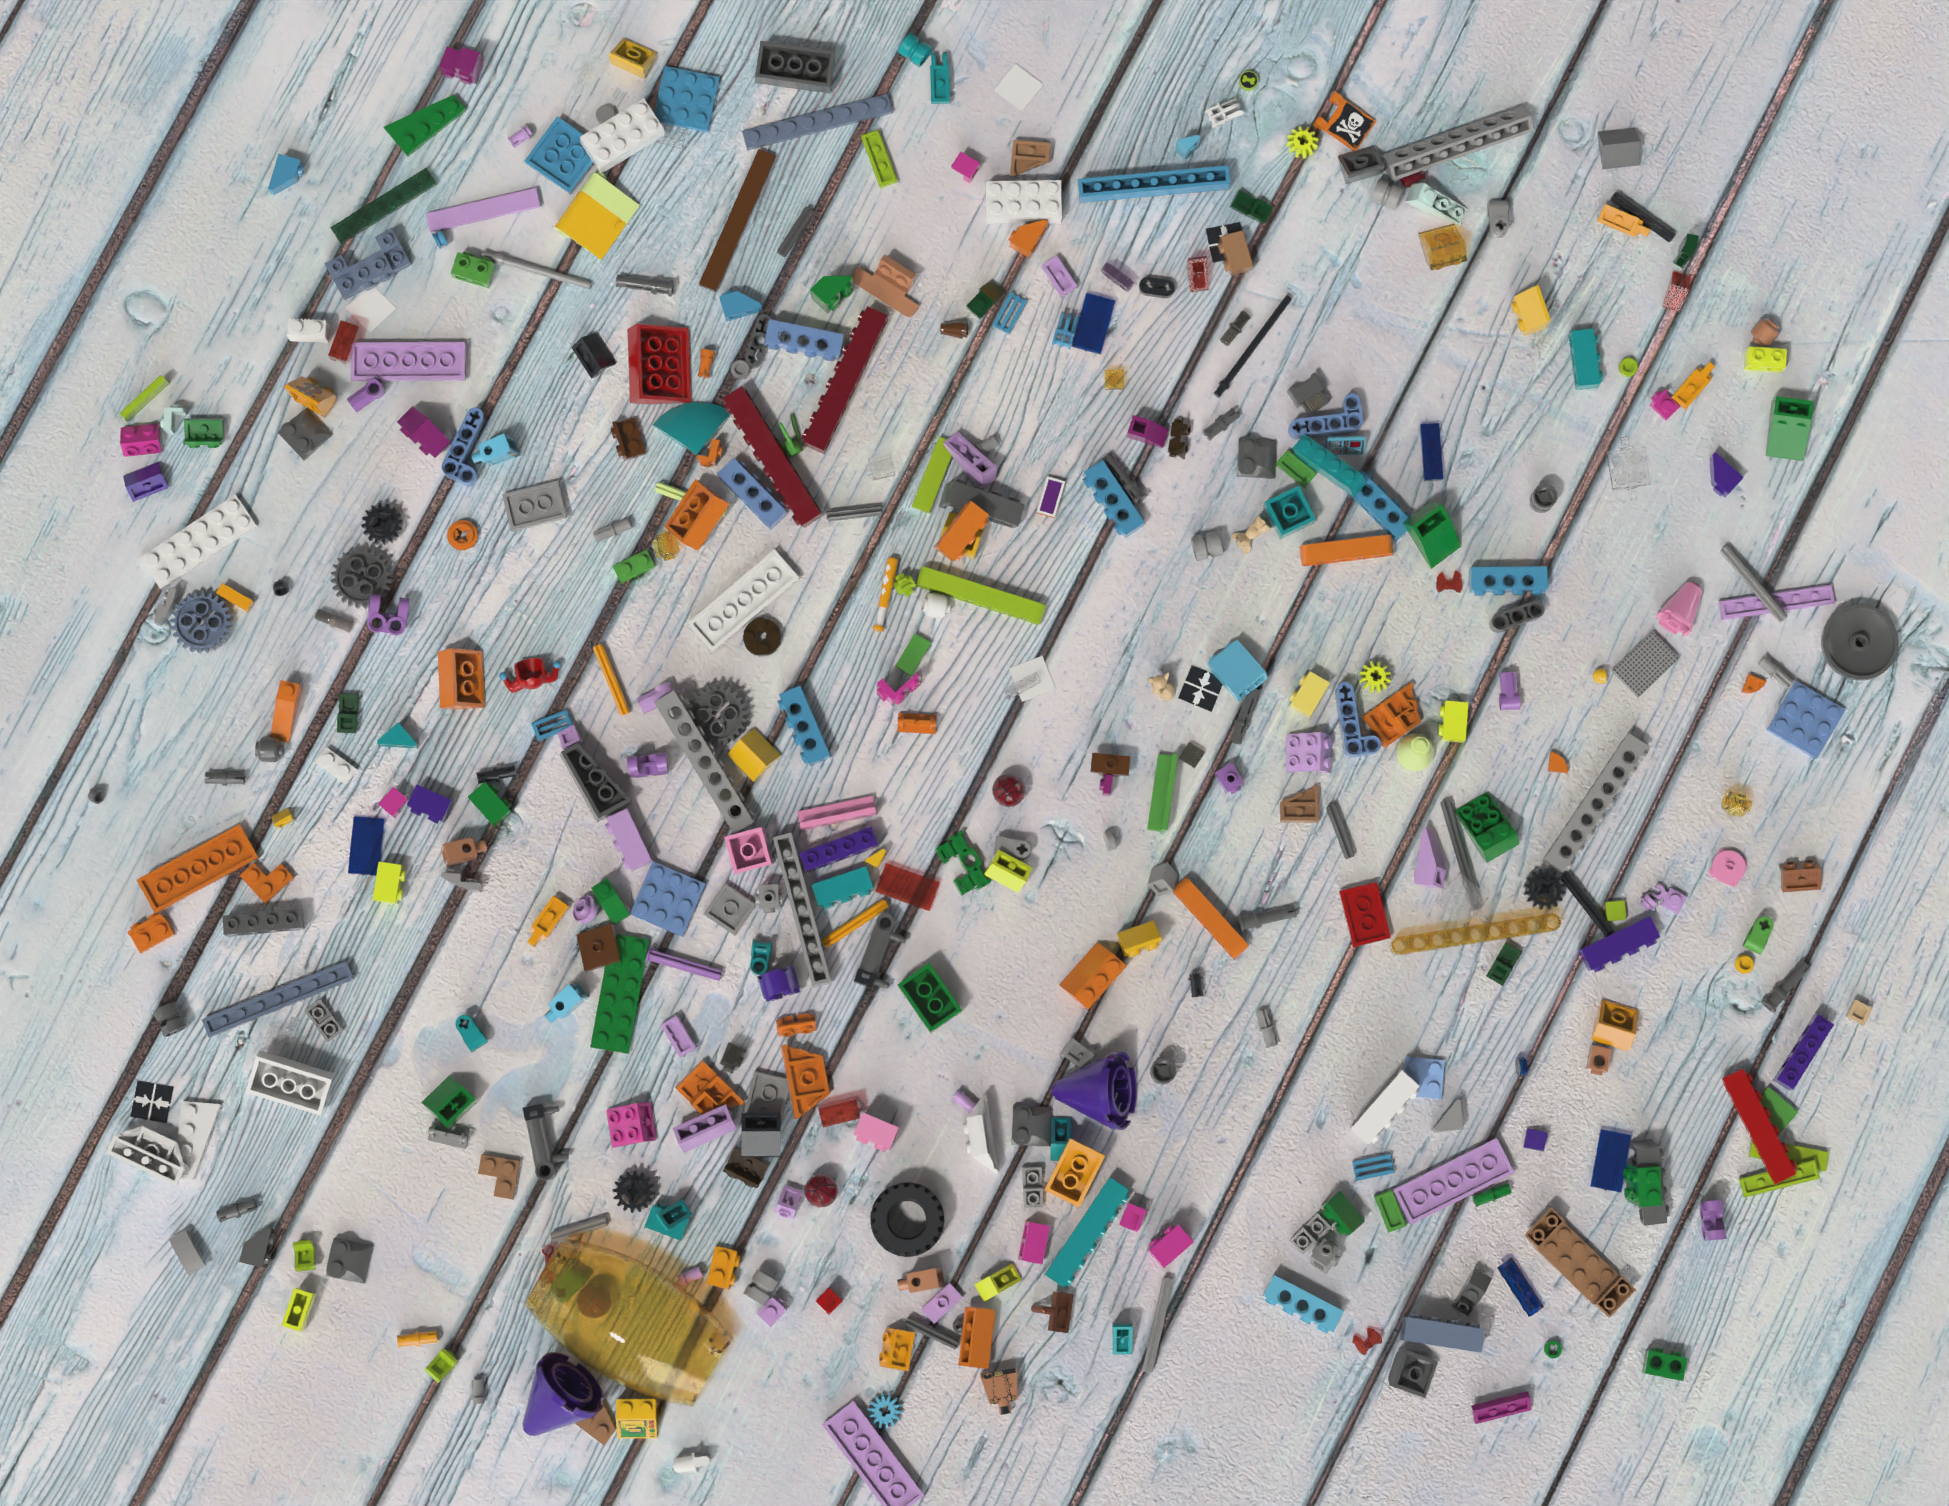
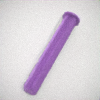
[646,947,722,981]

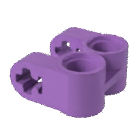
[367,593,409,635]
[627,752,669,778]
[1700,1200,1727,1241]

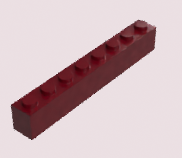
[802,306,888,454]
[723,386,824,528]

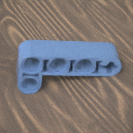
[1288,394,1363,439]
[441,407,486,487]
[1335,682,1381,758]

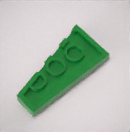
[383,95,466,157]

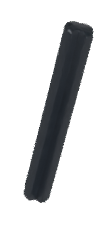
[1610,192,1676,242]
[1561,872,1614,937]

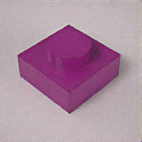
[1099,774,1113,797]

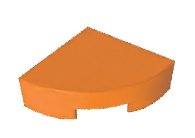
[1741,674,1766,694]
[1548,752,1568,774]

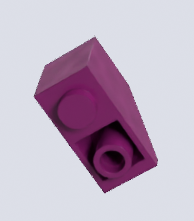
[1127,415,1168,448]

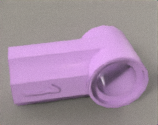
[636,682,674,714]

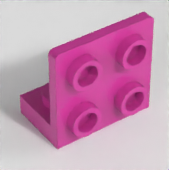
[606,1102,657,1148]

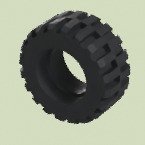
[870,1182,944,1257]

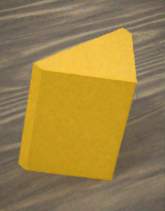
[609,38,657,79]
[727,728,781,782]

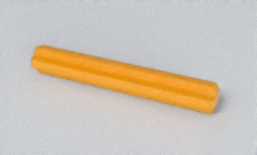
[593,644,630,716]
[821,899,889,948]

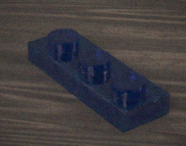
[1419,423,1443,481]
[1497,1257,1544,1317]

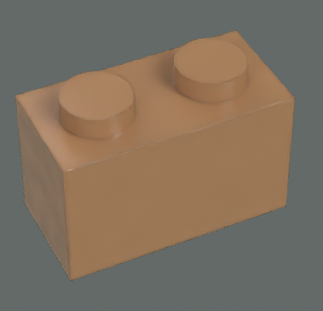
[1217,230,1253,276]

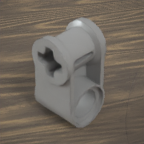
[1487,200,1509,238]
[993,836,1031,860]

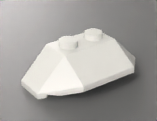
[963,1095,998,1174]
[106,1126,185,1186]

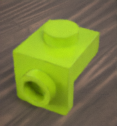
[293,1239,316,1272]
[424,1348,457,1383]

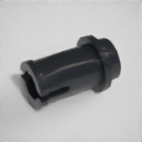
[1188,973,1204,997]

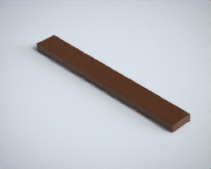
[699,149,776,292]

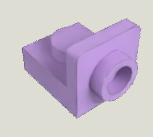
[775,1184,803,1219]
[757,1296,787,1327]

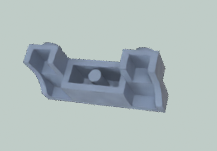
[324,228,411,300]

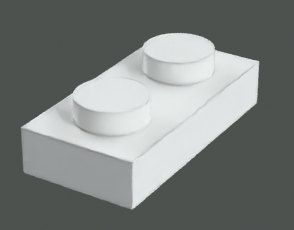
[315,747,358,786]

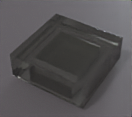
[1178,742,1205,769]

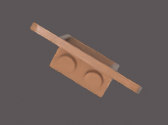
[852,254,919,317]

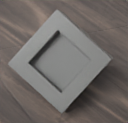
[1147,862,1178,896]

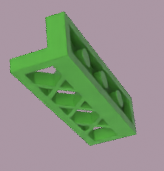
[1147,754,1178,833]

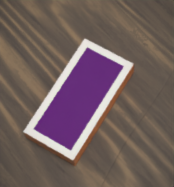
[1036,476,1065,519]

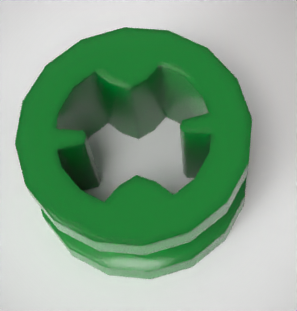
[1544,1341,1562,1358]

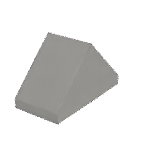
[1431,1099,1464,1132]

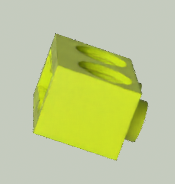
[1744,347,1787,373]

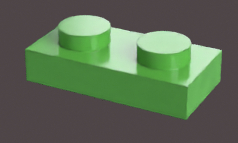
[613,549,655,584]

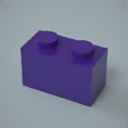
[407,784,453,824]

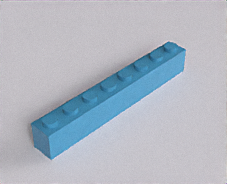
[1077,165,1230,203]

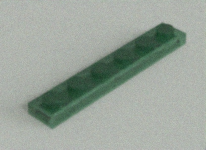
[330,168,437,245]

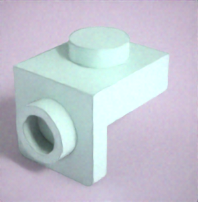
[161,405,187,434]

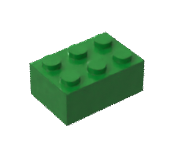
[897,963,962,1034]

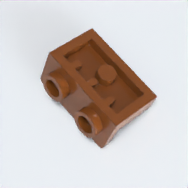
[1779,860,1821,892]

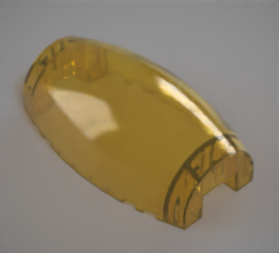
[525,1238,734,1407]

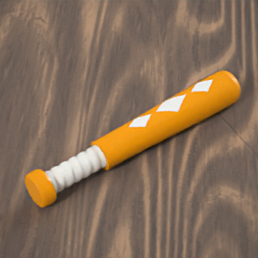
[873,557,898,632]

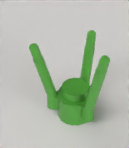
[775,414,803,457]

